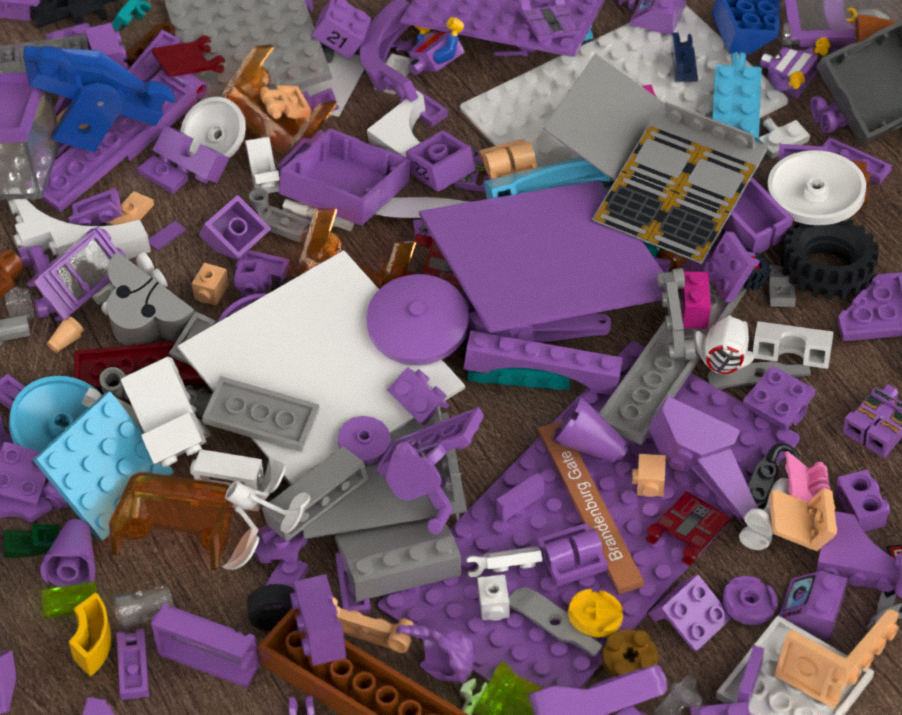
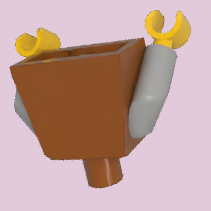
[845,8,896,43]

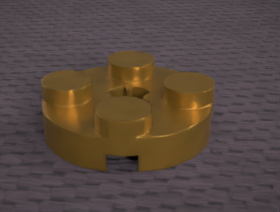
[601,629,659,677]

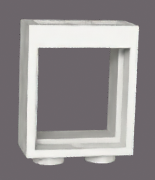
[190,450,264,512]

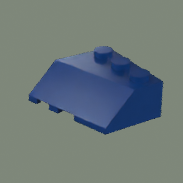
[712,0,780,55]

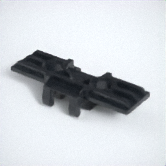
[30,0,117,28]

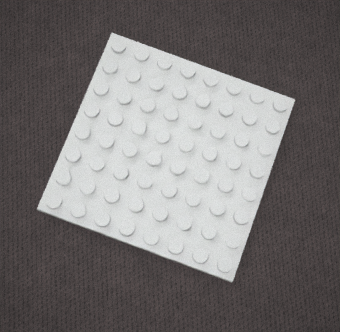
[177,250,465,485]

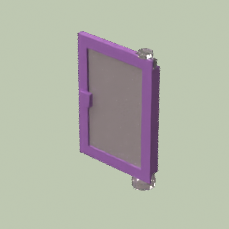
[781,0,902,47]

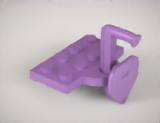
[376,407,484,534]

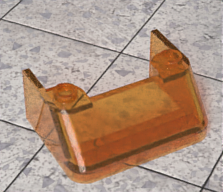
[221,44,338,155]
[297,207,416,289]
[109,472,233,571]

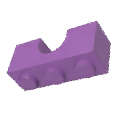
[153,125,229,184]

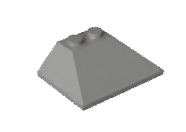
[0,34,88,73]

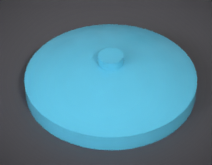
[9,376,102,452]

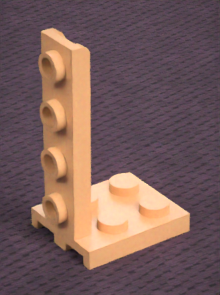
[774,610,899,709]

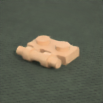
[260,85,311,119]

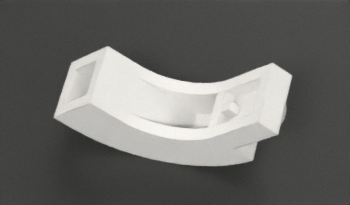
[245,137,280,193]

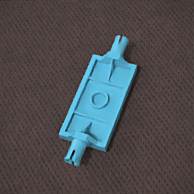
[712,52,762,142]

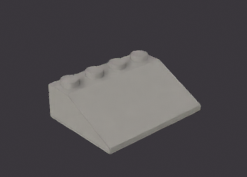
[334,517,461,602]

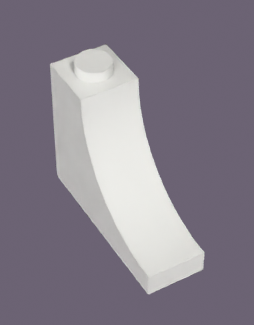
[367,91,425,157]

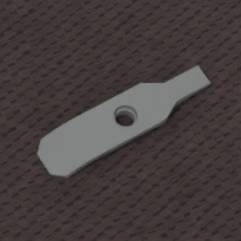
[707,361,811,390]
[509,587,603,656]

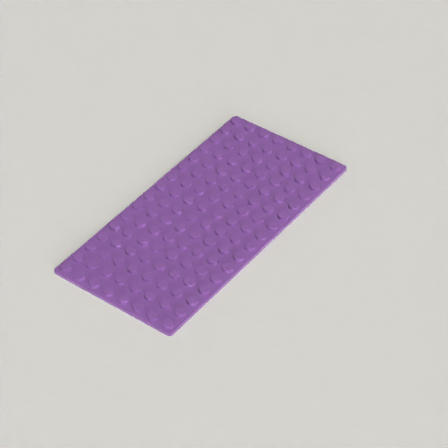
[378,341,800,713]

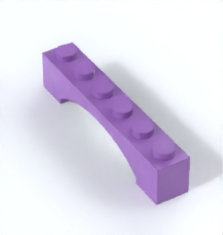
[464,330,622,396]

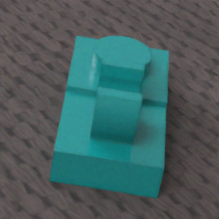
[112,0,152,31]

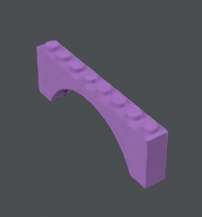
[817,511,900,592]

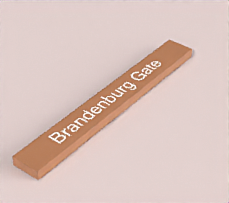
[538,420,644,595]

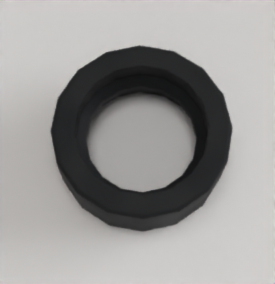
[247,584,299,631]

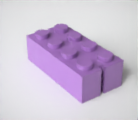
[723,177,794,254]

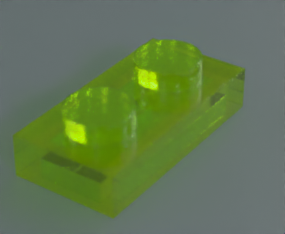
[41,582,98,619]

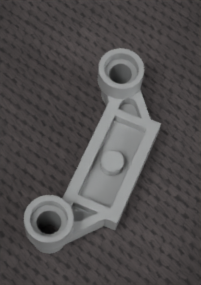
[249,188,332,243]
[657,268,696,360]

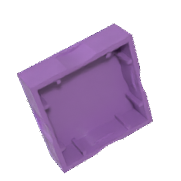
[279,129,411,226]

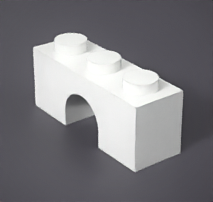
[753,321,833,369]

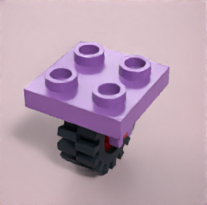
[703,232,771,302]

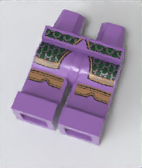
[843,384,902,458]

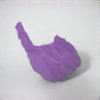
[396,625,475,683]

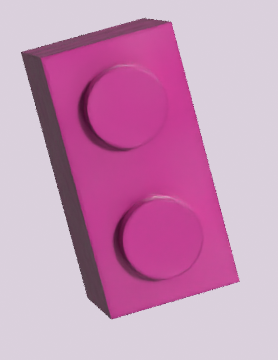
[680,271,711,329]

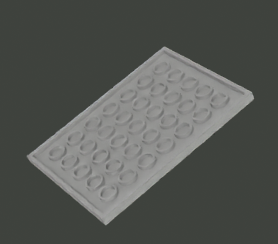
[164,0,332,108]

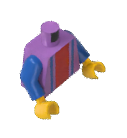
[408,17,465,75]

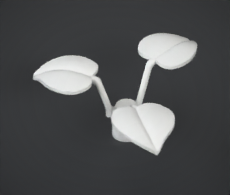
[222,457,311,570]

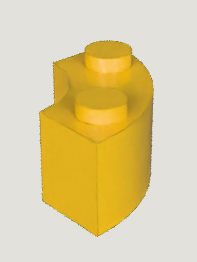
[68,592,112,677]

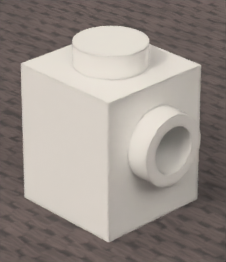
[477,575,509,621]

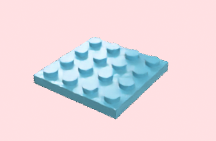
[33,391,174,541]

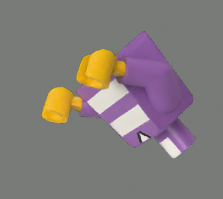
[760,37,831,99]

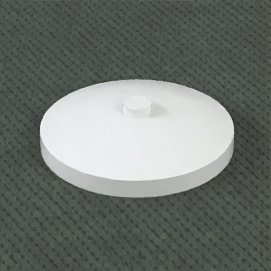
[767,150,866,225]

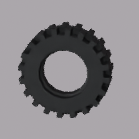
[780,219,879,300]

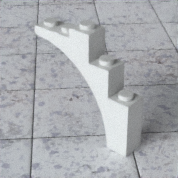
[8,188,151,270]

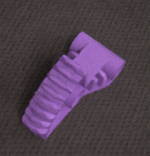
[528,665,667,715]

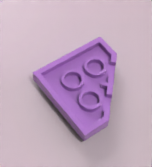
[837,272,902,341]

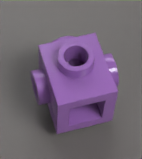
[234,259,272,298]

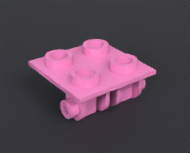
[785,451,830,502]

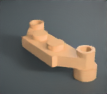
[332,597,414,653]

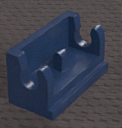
[671,32,698,82]

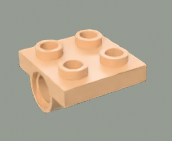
[479,139,538,180]

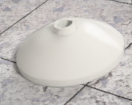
[180,97,246,158]

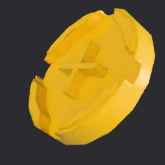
[568,589,623,637]

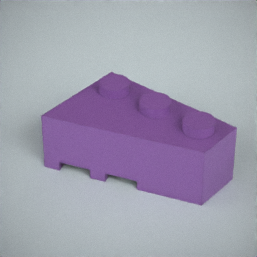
[290,574,346,665]

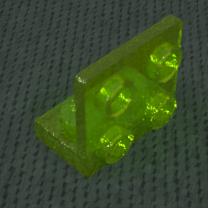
[474,661,544,715]

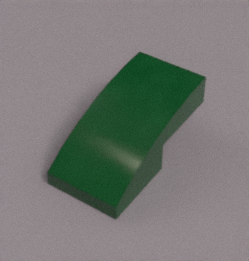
[3,524,59,558]

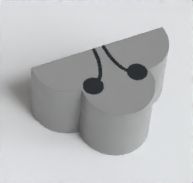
[107,251,194,346]

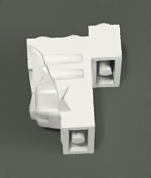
[120,357,211,467]

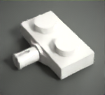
[758,118,810,159]

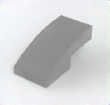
[769,265,796,307]

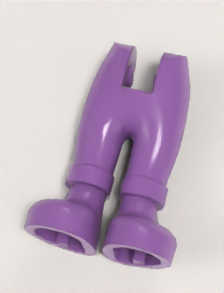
[811,96,848,134]

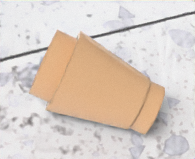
[47,317,84,353]

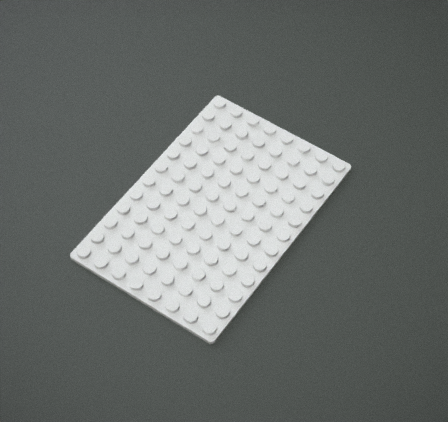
[460,6,788,192]

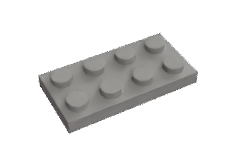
[202,376,319,452]

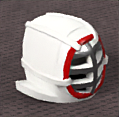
[693,315,754,374]

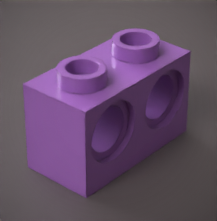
[835,470,890,532]

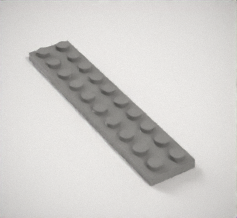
[599,261,747,445]

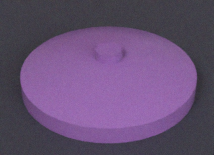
[366,274,469,365]

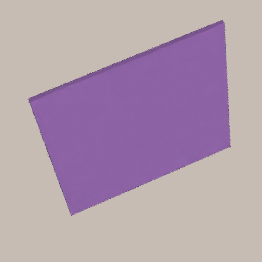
[401,0,605,57]
[419,180,665,333]

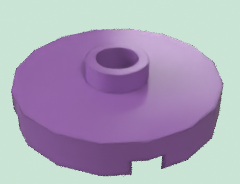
[338,416,391,465]
[722,576,777,625]

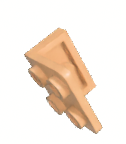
[769,488,837,551]

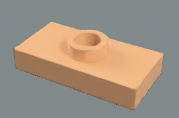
[106,191,154,226]

